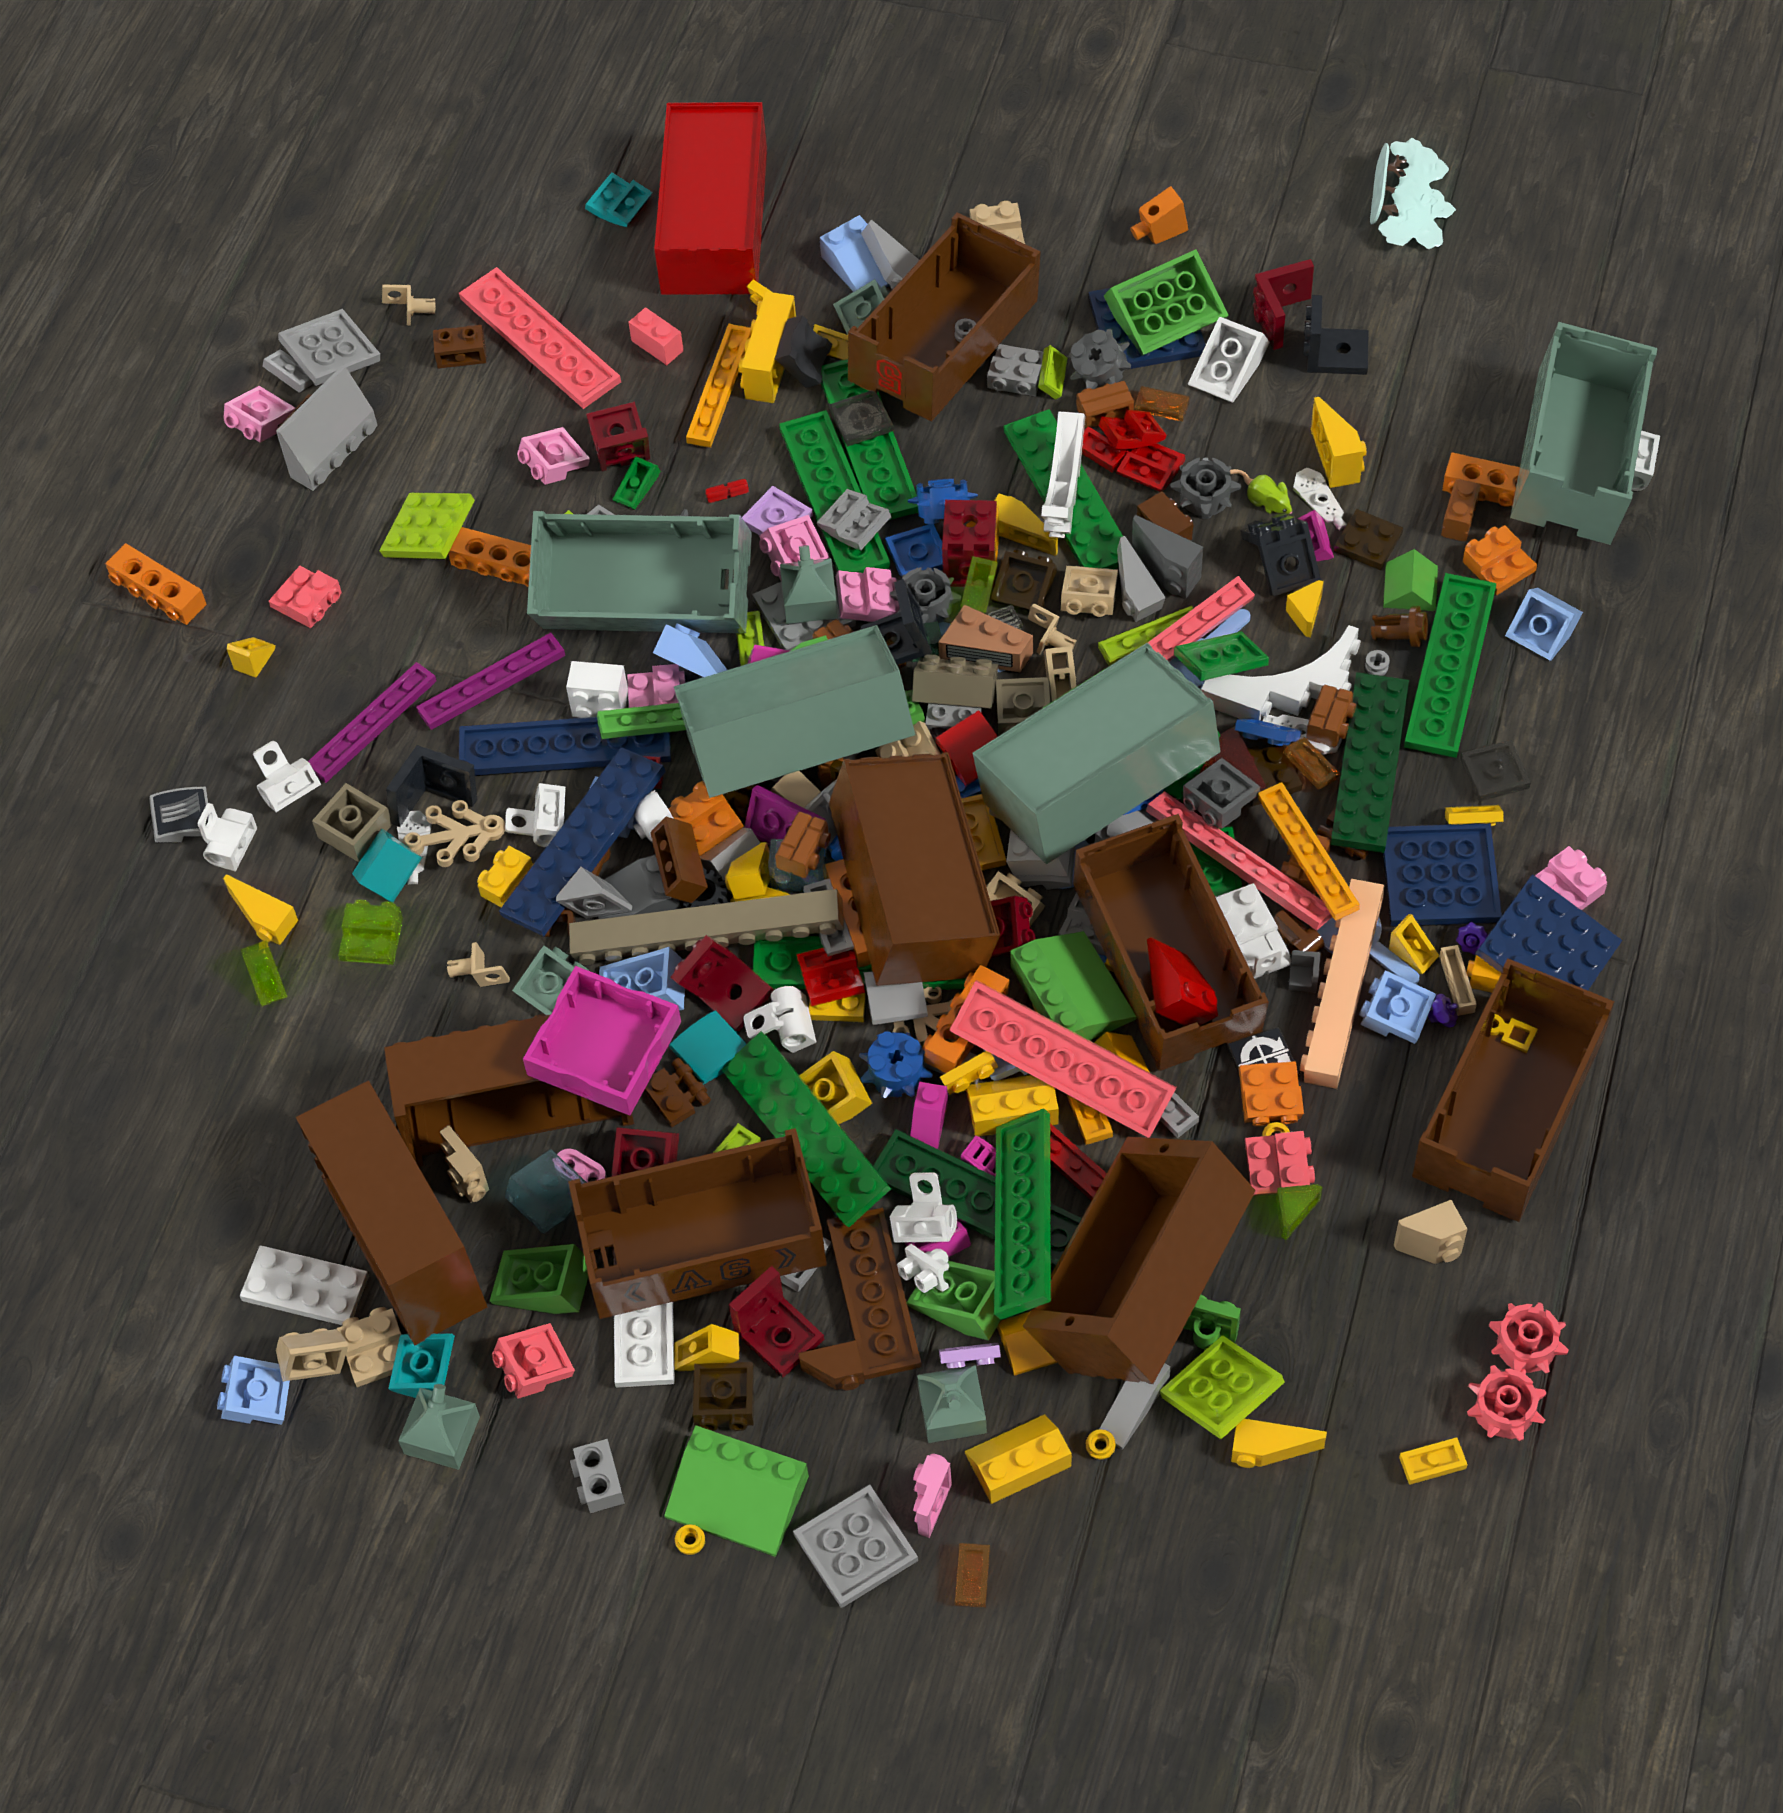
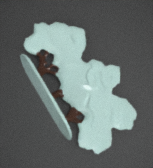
[1370,138,1456,249]

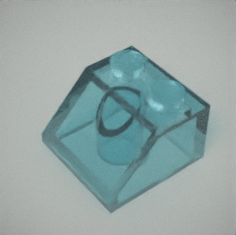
[505,1149,587,1234]

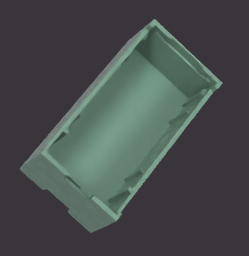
[1510,322,1657,545]
[527,511,752,633]

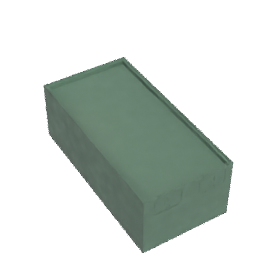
[674,625,915,798]
[973,643,1221,864]

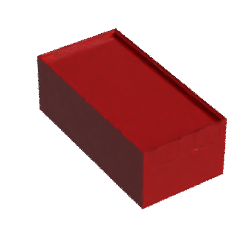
[654,102,767,295]

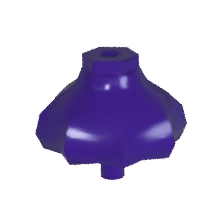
[1456,922,1488,956]
[1428,994,1458,1027]

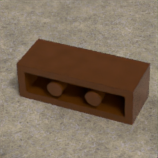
[650,816,708,903]

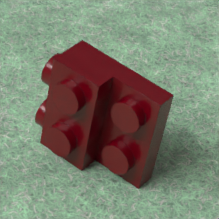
[990,895,1035,959]

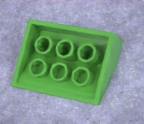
[1104,249,1229,356]
[1010,931,1137,1041]
[665,1426,809,1557]

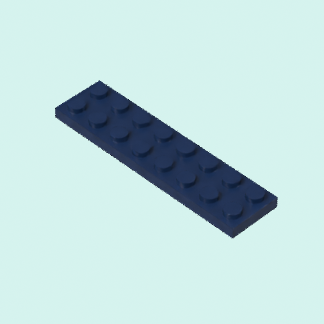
[459,717,671,775]
[499,747,666,936]

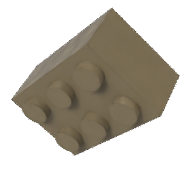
[912,655,998,708]

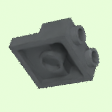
[1183,758,1260,829]

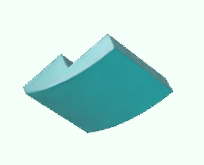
[585,172,653,227]
[669,1010,746,1085]

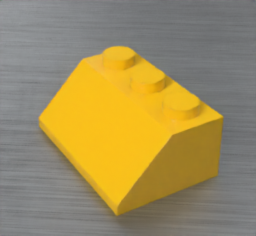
[966,1075,1059,1137]
[965,1414,1072,1504]

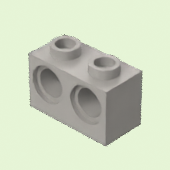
[925,703,981,743]
[570,1439,625,1513]

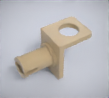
[382,285,435,326]
[1028,604,1077,654]
[447,942,510,987]

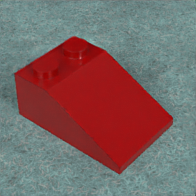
[1147,937,1218,1026]

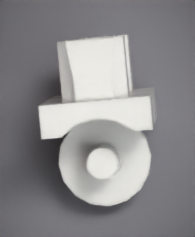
[897,1244,949,1293]

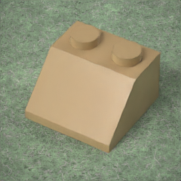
[1394,1200,1467,1264]
[276,1328,348,1382]

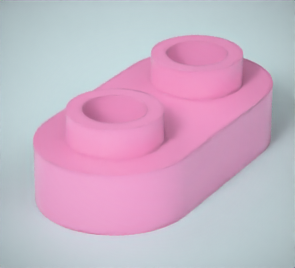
[554,1149,607,1184]

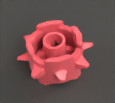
[1489,1302,1569,1373]
[1467,1365,1546,1441]

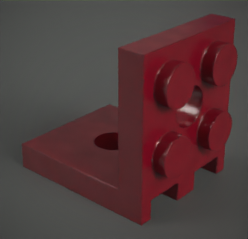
[1252,259,1314,350]
[586,402,650,471]
[942,500,997,588]
[671,935,774,1032]
[729,1266,825,1378]

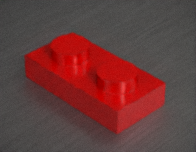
[1082,426,1128,473]

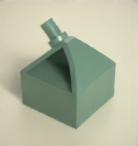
[780,545,838,624]
[917,1365,987,1443]
[398,1384,480,1470]

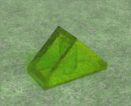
[1276,1184,1323,1240]

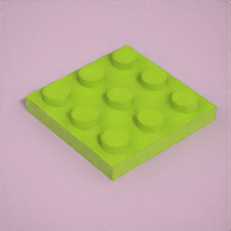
[379,493,475,559]
[1159,1335,1285,1439]

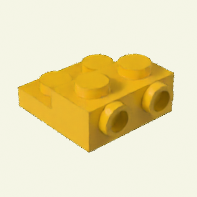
[477,846,534,907]

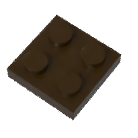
[1334,509,1403,570]

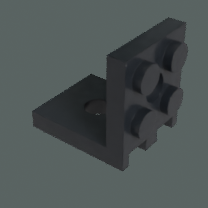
[1303,295,1369,375]
[1240,513,1321,596]
[861,579,932,665]
[386,745,477,827]

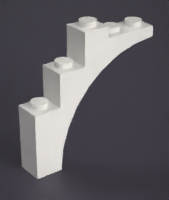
[1041,412,1085,538]
[1201,625,1361,720]

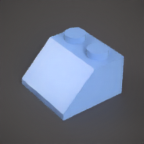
[1505,588,1583,661]

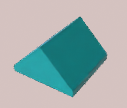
[352,829,422,902]
[389,1334,455,1398]

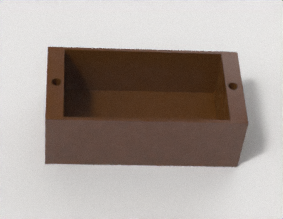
[829,752,1000,986]
[296,1080,487,1346]
[1023,1137,1256,1384]

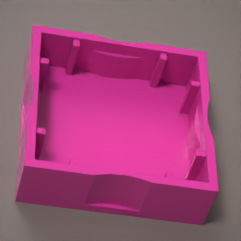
[523,966,681,1115]

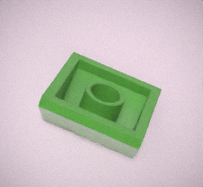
[1383,549,1438,611]

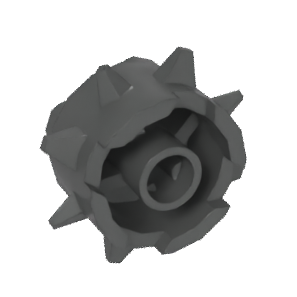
[1068,329,1131,389]
[1170,458,1241,519]
[890,567,961,628]

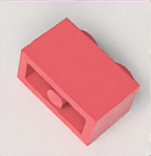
[629,307,683,365]

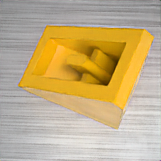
[1286,580,1324,638]
[227,637,276,678]
[1389,914,1439,974]

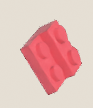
[269,566,342,628]
[1245,1131,1315,1196]
[492,1323,575,1398]

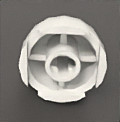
[633,790,674,843]

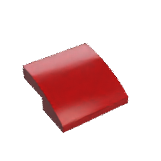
[1099,410,1166,449]
[1116,443,1185,492]
[935,710,997,786]
[797,948,865,1006]

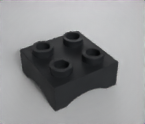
[775,315,832,388]

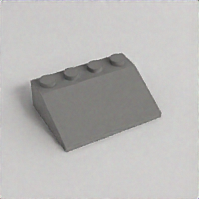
[276,365,377,491]

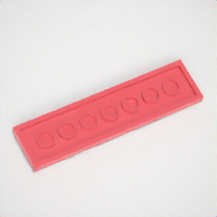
[459,267,621,409]
[949,980,1177,1138]

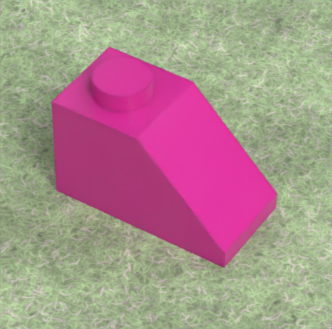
[911,1082,948,1149]

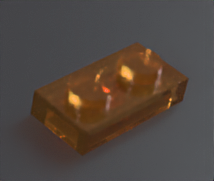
[1135,386,1190,422]
[1283,737,1340,790]
[955,1543,990,1607]

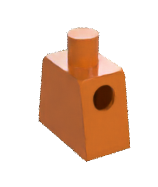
[1130,186,1188,244]

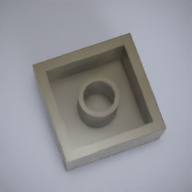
[312,783,393,862]

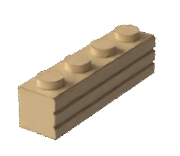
[1439,945,1476,1016]

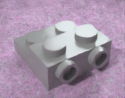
[987,344,1043,396]

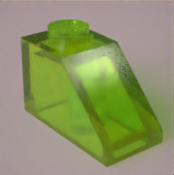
[961,556,998,614]
[241,940,287,1006]

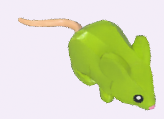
[1230,469,1292,514]

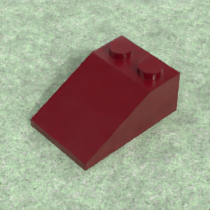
[612,1128,679,1176]

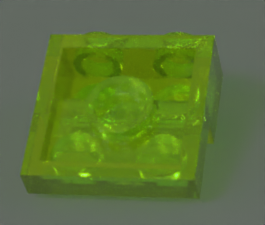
[338,899,403,965]

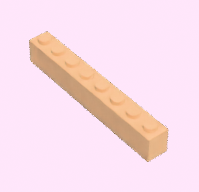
[1300,879,1384,1089]

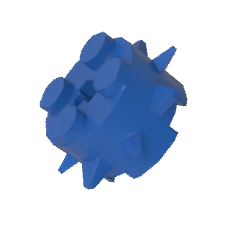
[908,479,978,524]
[859,1031,933,1098]

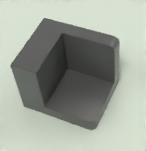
[1288,950,1320,993]

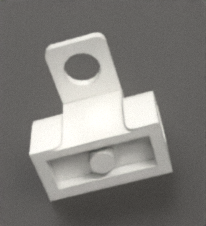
[1632,431,1660,491]
[253,741,321,812]
[505,783,565,847]
[198,803,257,871]
[1239,930,1291,979]
[744,986,816,1053]
[890,1173,957,1242]

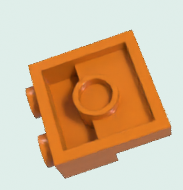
[1463,525,1537,596]
[668,781,744,856]
[1239,1061,1304,1126]

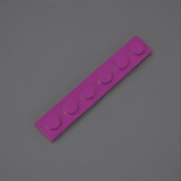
[417,633,565,730]
[308,662,437,783]

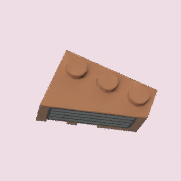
[938,605,1033,672]

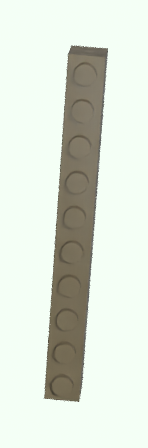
[569,889,844,965]

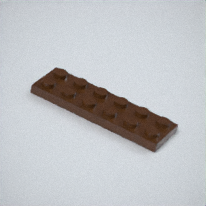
[827,1207,922,1380]

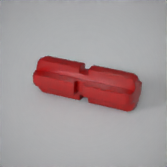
[705,479,749,503]

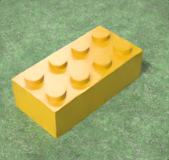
[738,291,796,403]

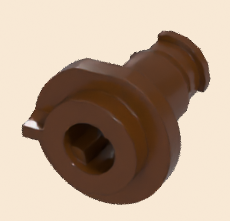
[1371,606,1428,647]

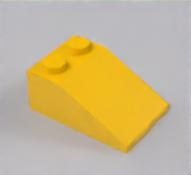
[1311,397,1367,488]
[799,1051,872,1124]

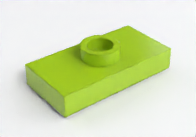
[1038,345,1068,400]

